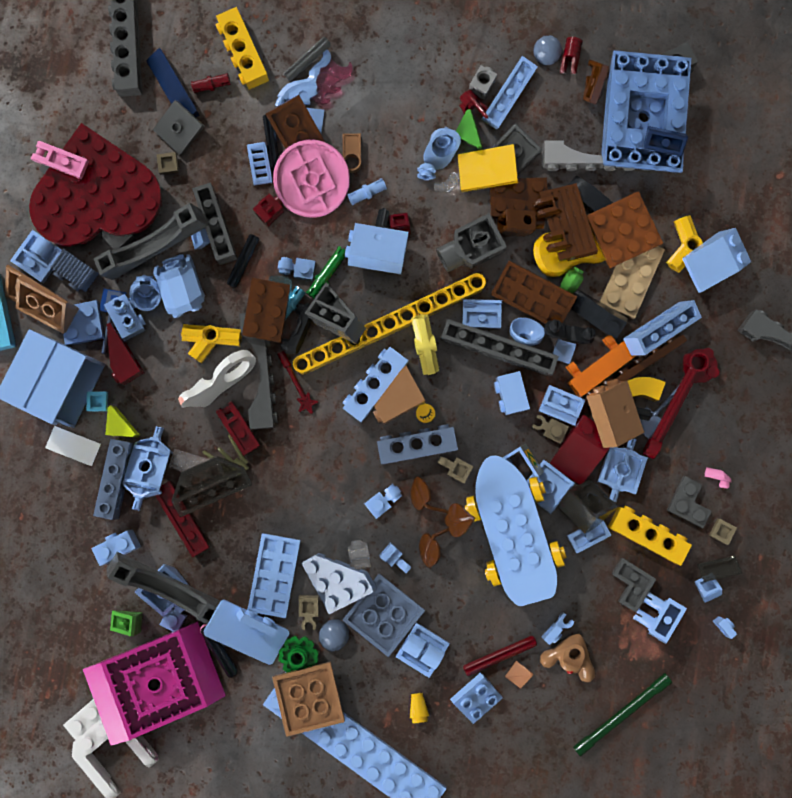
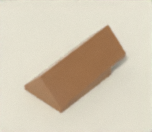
[5,265,79,334]

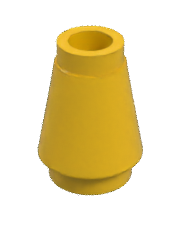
[410,693,429,723]

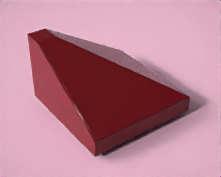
[389,213,411,235]

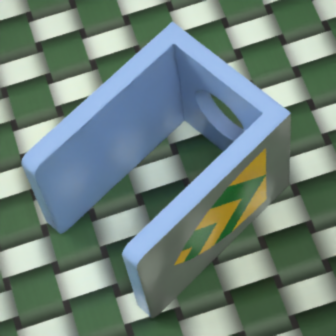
[503,443,544,478]

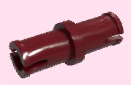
[191,72,231,94]

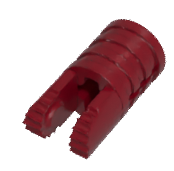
[560,37,583,74]

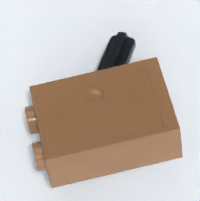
[586,379,653,448]

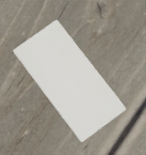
[45,426,101,466]

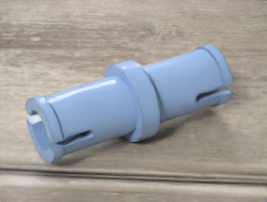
[347,178,387,205]

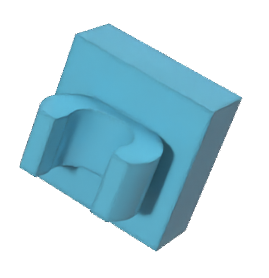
[86,392,108,412]

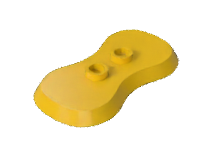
[533,232,605,277]

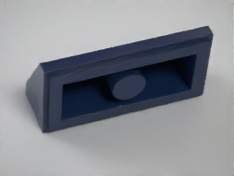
[643,126,688,156]

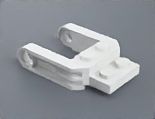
[63,699,159,798]

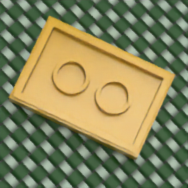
[458,144,519,192]

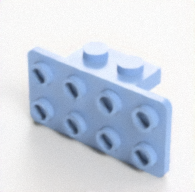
[204,600,289,665]

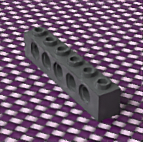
[108,0,142,97]
[440,319,559,377]

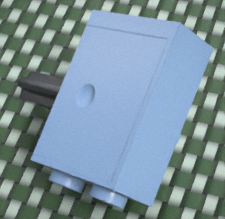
[345,208,409,274]

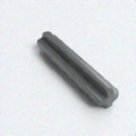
[284,37,331,81]

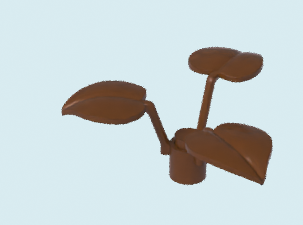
[410,476,476,568]

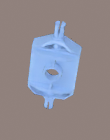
[122,426,173,511]

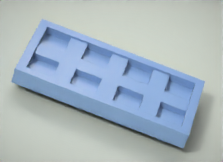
[248,533,301,618]

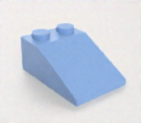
[682,228,751,293]

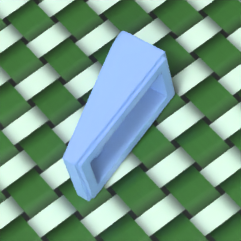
[247,142,273,186]

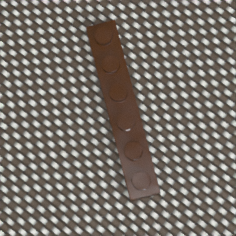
[585,334,687,406]

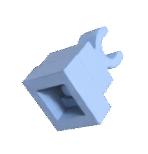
[379,542,411,574]

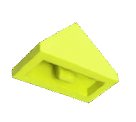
[105,405,140,438]

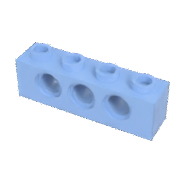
[623,300,702,356]
[343,347,408,423]

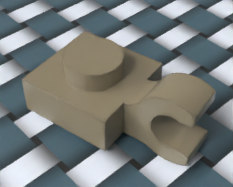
[437,456,473,484]

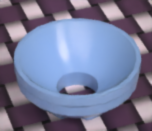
[510,318,545,346]

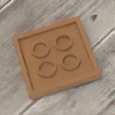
[272,661,345,737]

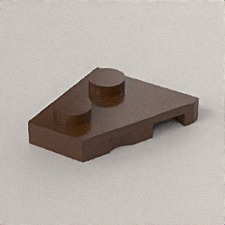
[583,59,609,104]

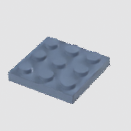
[343,573,425,657]

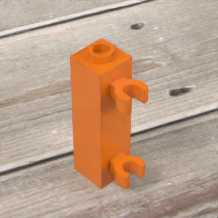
[565,335,637,397]

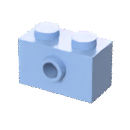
[91,530,141,566]

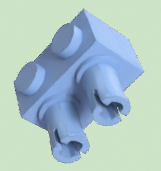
[104,294,146,341]
[633,592,687,644]

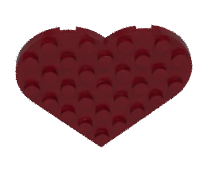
[29,123,162,246]

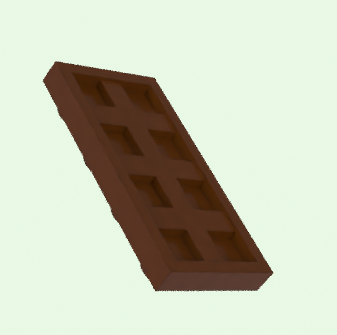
[491,260,577,324]

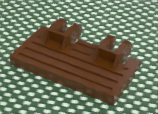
[533,183,598,262]

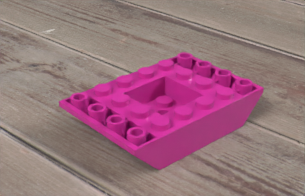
[83,622,226,745]

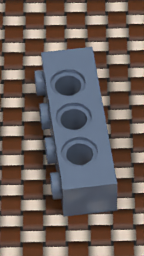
[377,424,458,465]
[93,439,134,520]

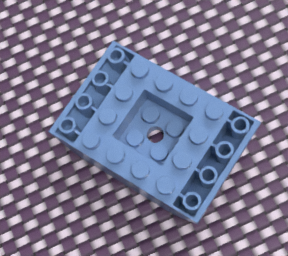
[601,50,692,173]

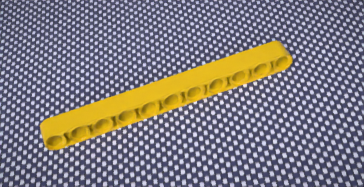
[293,273,486,375]

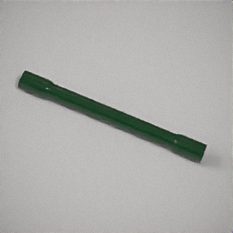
[573,673,673,757]

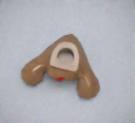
[540,634,595,682]

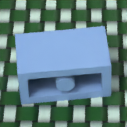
[494,371,530,416]

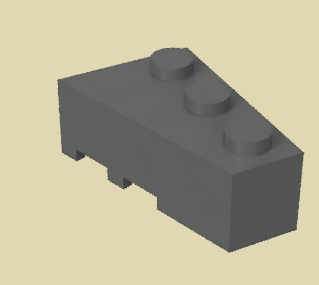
[305,282,366,344]

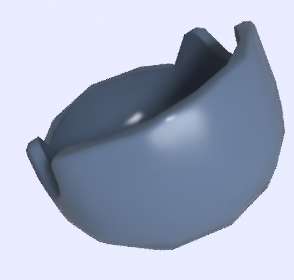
[533,35,562,65]
[319,619,349,652]

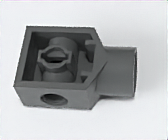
[436,213,507,273]

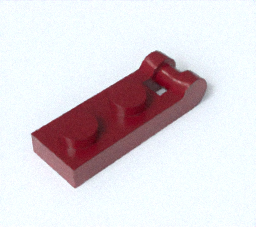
[216,401,261,456]

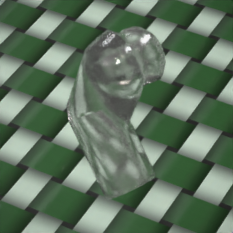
[434,172,460,192]

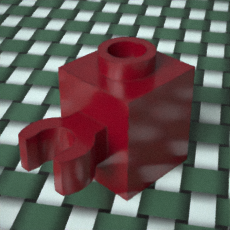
[253,193,284,227]

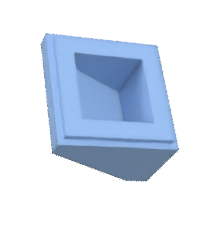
[552,339,576,364]
[694,573,722,603]

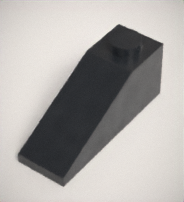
[571,289,627,339]

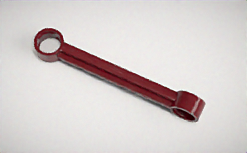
[642,352,710,459]

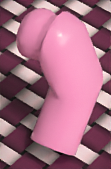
[705,467,732,489]

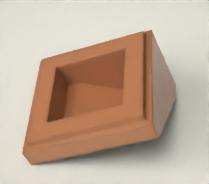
[505,661,534,688]

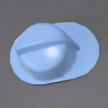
[423,127,461,170]

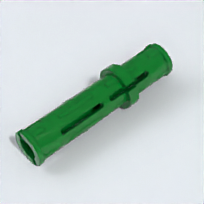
[306,246,346,299]

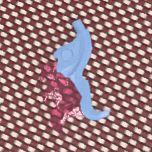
[275,50,353,107]

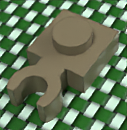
[532,415,569,444]
[298,595,319,630]

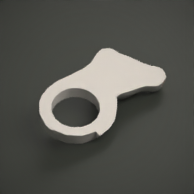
[178,350,256,408]

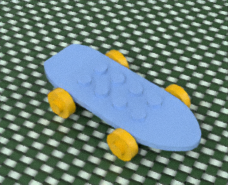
[465,455,567,606]

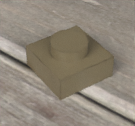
[157,152,179,175]
[709,518,737,545]

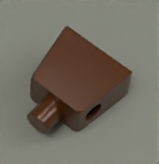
[497,209,545,237]

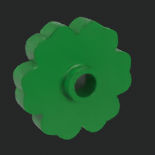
[278,635,319,672]

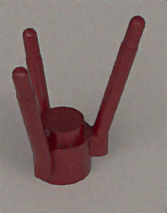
[459,90,488,119]

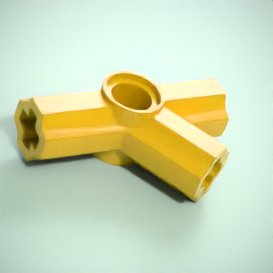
[666,215,703,273]
[181,324,242,363]

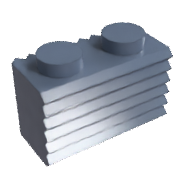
[50,249,99,292]

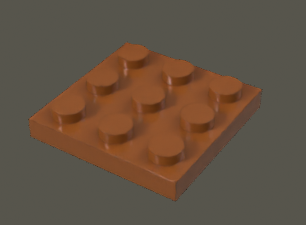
[587,191,663,269]

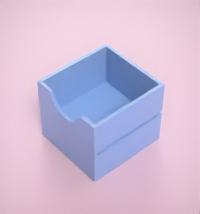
[0,329,106,428]

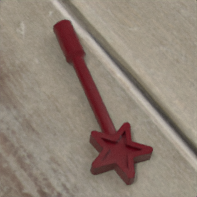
[277,351,318,414]

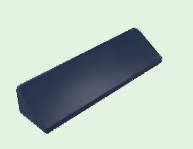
[146,48,200,117]

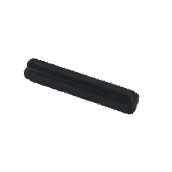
[263,114,279,170]
[227,234,259,288]
[201,625,237,678]

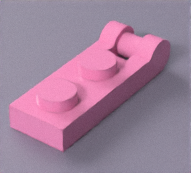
[31,141,89,179]

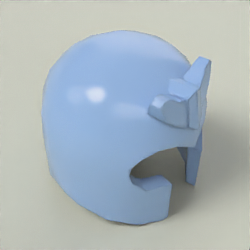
[130,275,161,311]

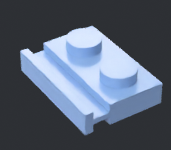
[462,299,502,329]
[538,385,585,426]

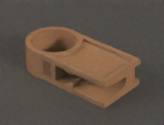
[343,133,361,173]

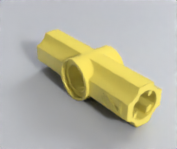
[411,314,439,375]

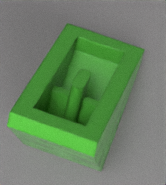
[456,109,483,150]
[110,610,143,636]

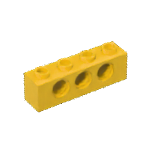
[215,7,269,90]
[607,506,692,566]

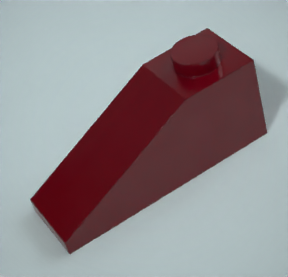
[107,323,145,385]

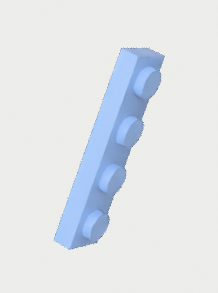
[481,56,538,130]

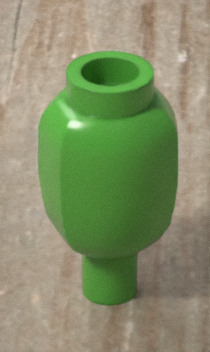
[560,266,584,293]

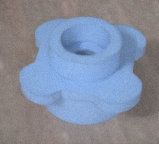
[417,163,436,180]

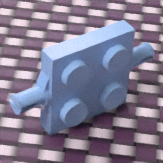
[597,439,648,502]

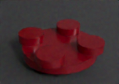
[682,348,719,384]

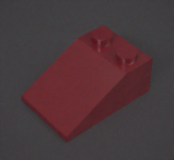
[549,415,610,486]

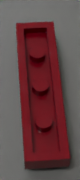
[155,481,210,558]

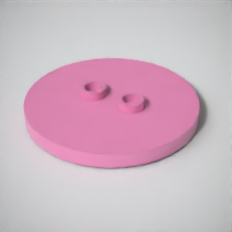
[273,140,350,218]

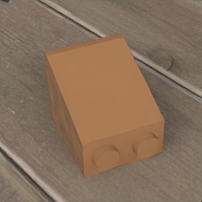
[373,366,425,425]

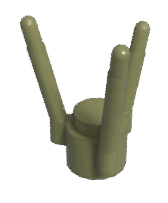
[203,434,249,478]

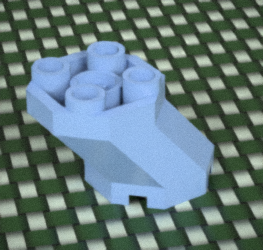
[153,254,205,318]

